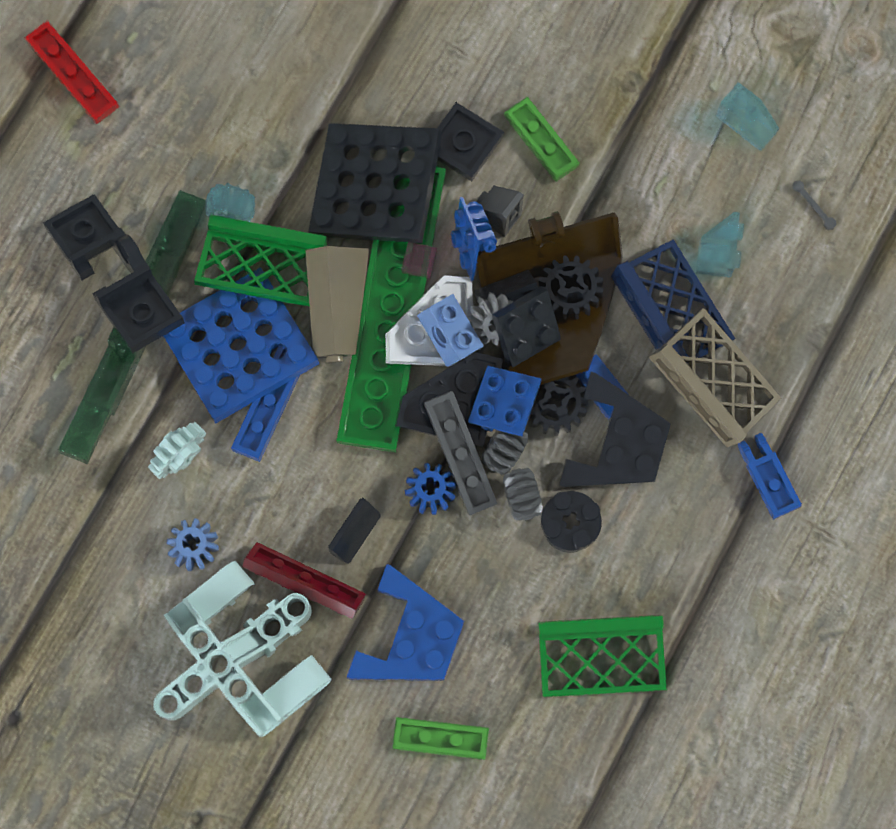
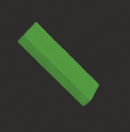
[504,97,580,182]
[392,717,489,760]

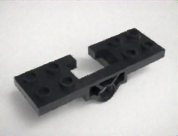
[43,194,185,354]

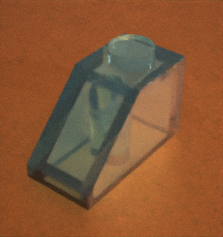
[716,82,780,151]

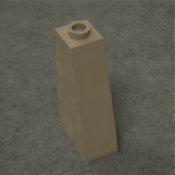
[306,246,369,363]

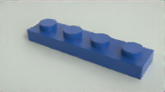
[231,345,300,462]

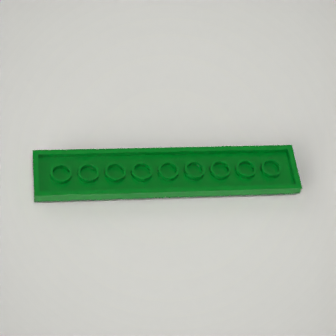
[336,162,446,453]

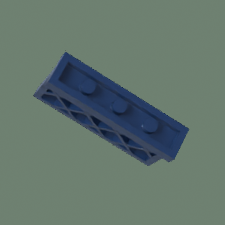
[611,239,736,365]

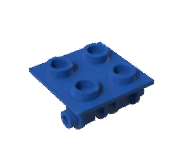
[451,197,497,281]
[468,366,542,437]

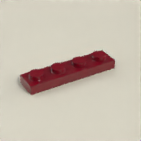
[242,542,366,619]

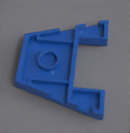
[347,564,464,681]

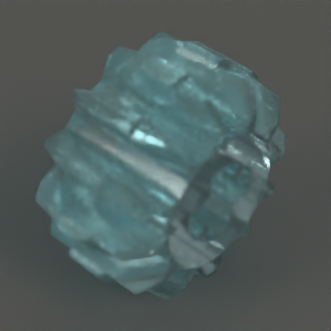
[205,183,256,222]

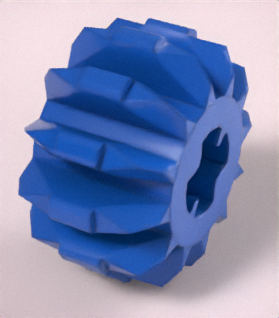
[405,463,456,515]

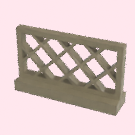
[649,308,781,447]

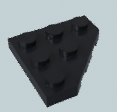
[395,352,503,447]

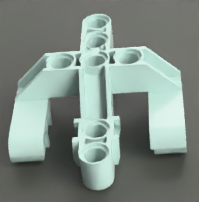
[154,561,332,737]

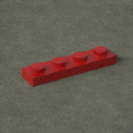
[25,20,119,124]

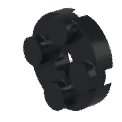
[541,491,602,553]

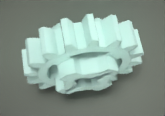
[148,422,206,479]

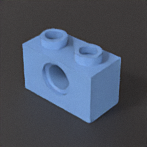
[417,294,483,367]

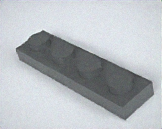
[423,391,498,515]

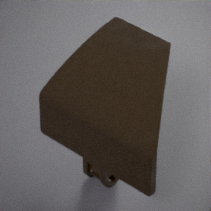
[476,211,623,385]

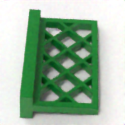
[194,214,327,307]
[537,615,667,697]

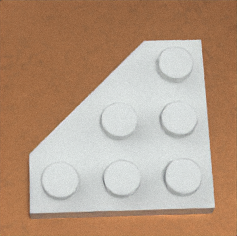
[385,276,473,366]

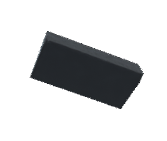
[328,497,381,564]

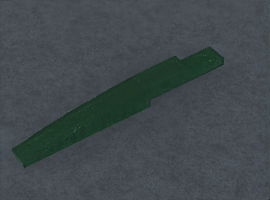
[58,190,207,464]

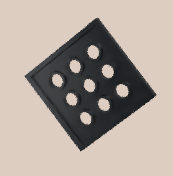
[308,123,442,243]

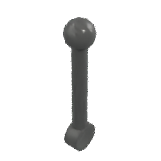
[792,180,836,230]

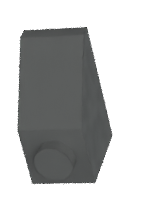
[476,185,524,237]

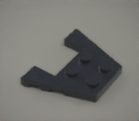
[559,372,671,487]

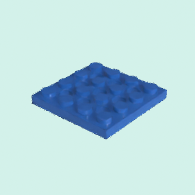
[163,267,320,424]

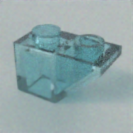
[696,212,744,278]

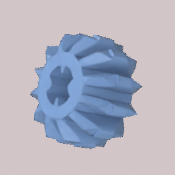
[166,519,219,571]

